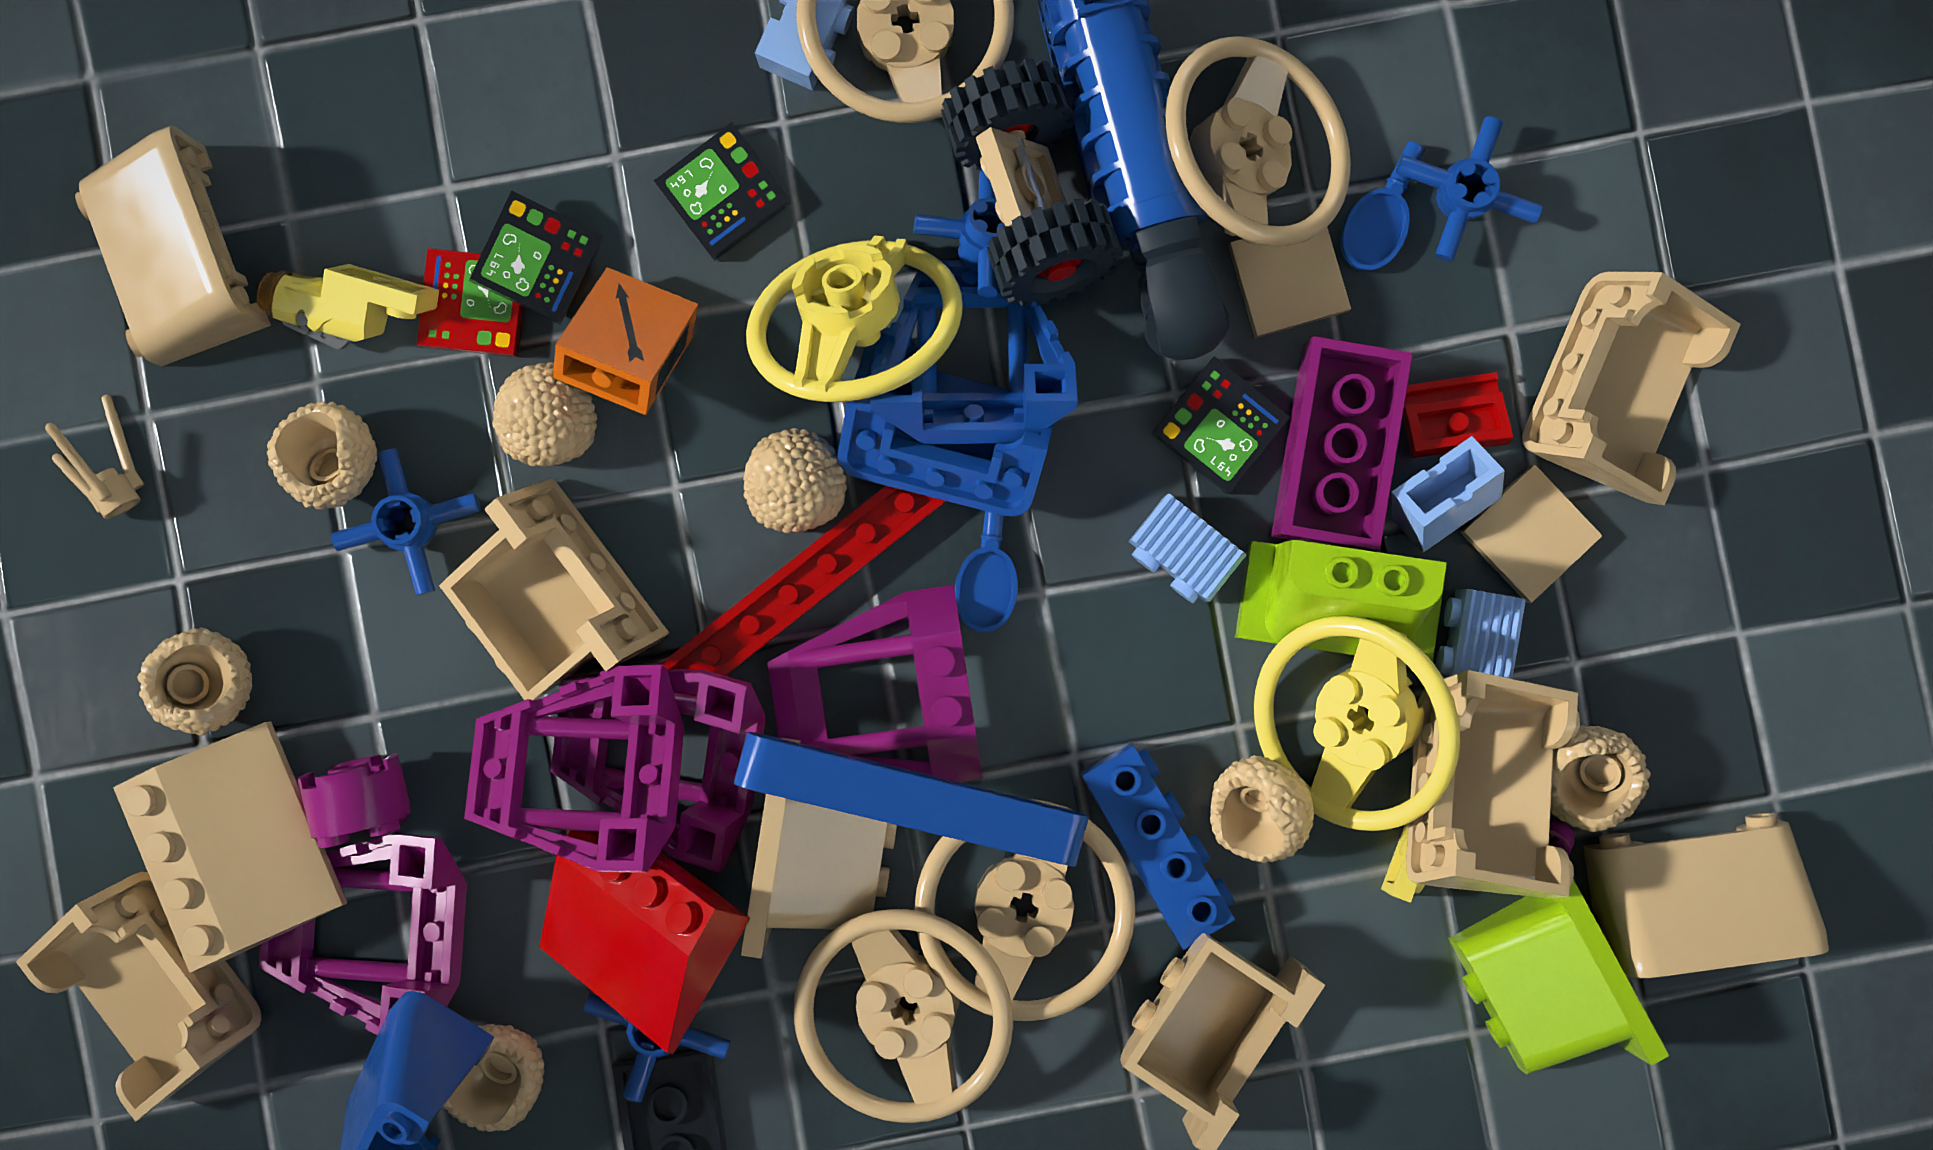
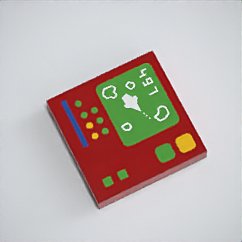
[416,248,523,357]

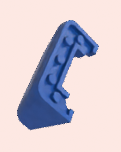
[838,327,1053,516]
[340,991,494,1150]

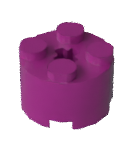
[297,753,412,848]

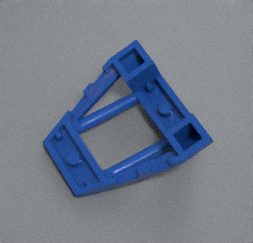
[870,260,1078,444]

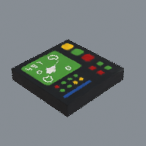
[654,122,791,261]
[469,190,603,325]
[1151,356,1290,494]

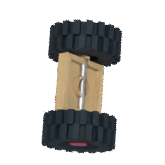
[941,59,1123,306]

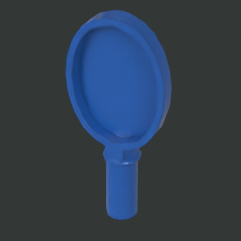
[1340,141,1425,271]
[954,511,1018,633]

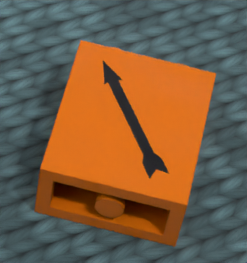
[553,267,698,415]

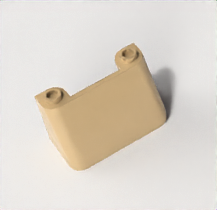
[75,126,271,366]
[1522,272,1741,506]
[1406,670,1580,899]
[1583,813,1829,978]
[16,872,262,1122]

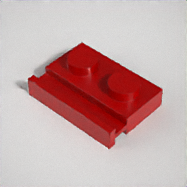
[1402,372,1513,459]

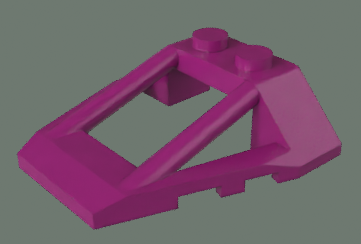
[767,585,983,782]
[464,665,684,872]
[551,669,766,873]
[258,833,467,1035]

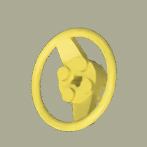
[746,235,963,402]
[1254,616,1460,831]

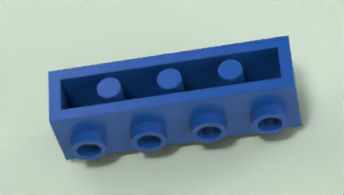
[1079,743,1236,950]

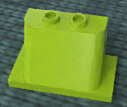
[1235,540,1447,662]
[1448,879,1669,1075]

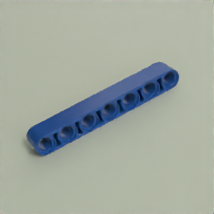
[734,732,1089,867]

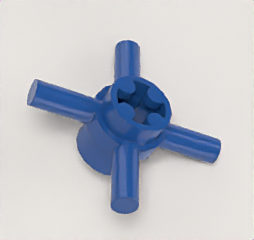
[1396,116,1543,262]
[913,170,1005,298]
[331,448,481,596]
[583,993,731,1102]

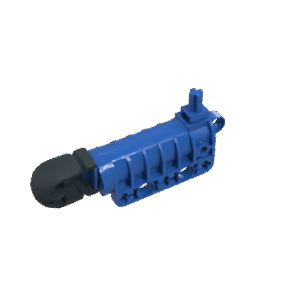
[1038,0,1230,360]

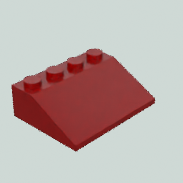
[539,810,750,1054]

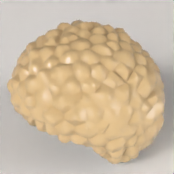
[492,362,597,467]
[267,401,377,509]
[743,428,847,533]
[137,627,252,735]
[1550,725,1651,832]
[1210,755,1314,863]
[443,1024,545,1132]

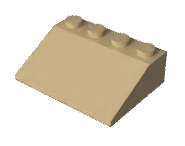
[113,721,347,973]

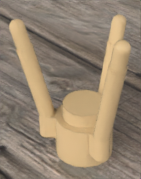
[45,395,144,519]

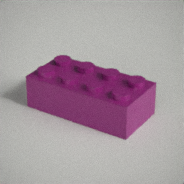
[1271,336,1413,552]

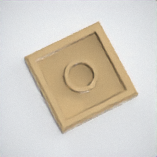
[1228,227,1351,338]
[1460,465,1602,603]

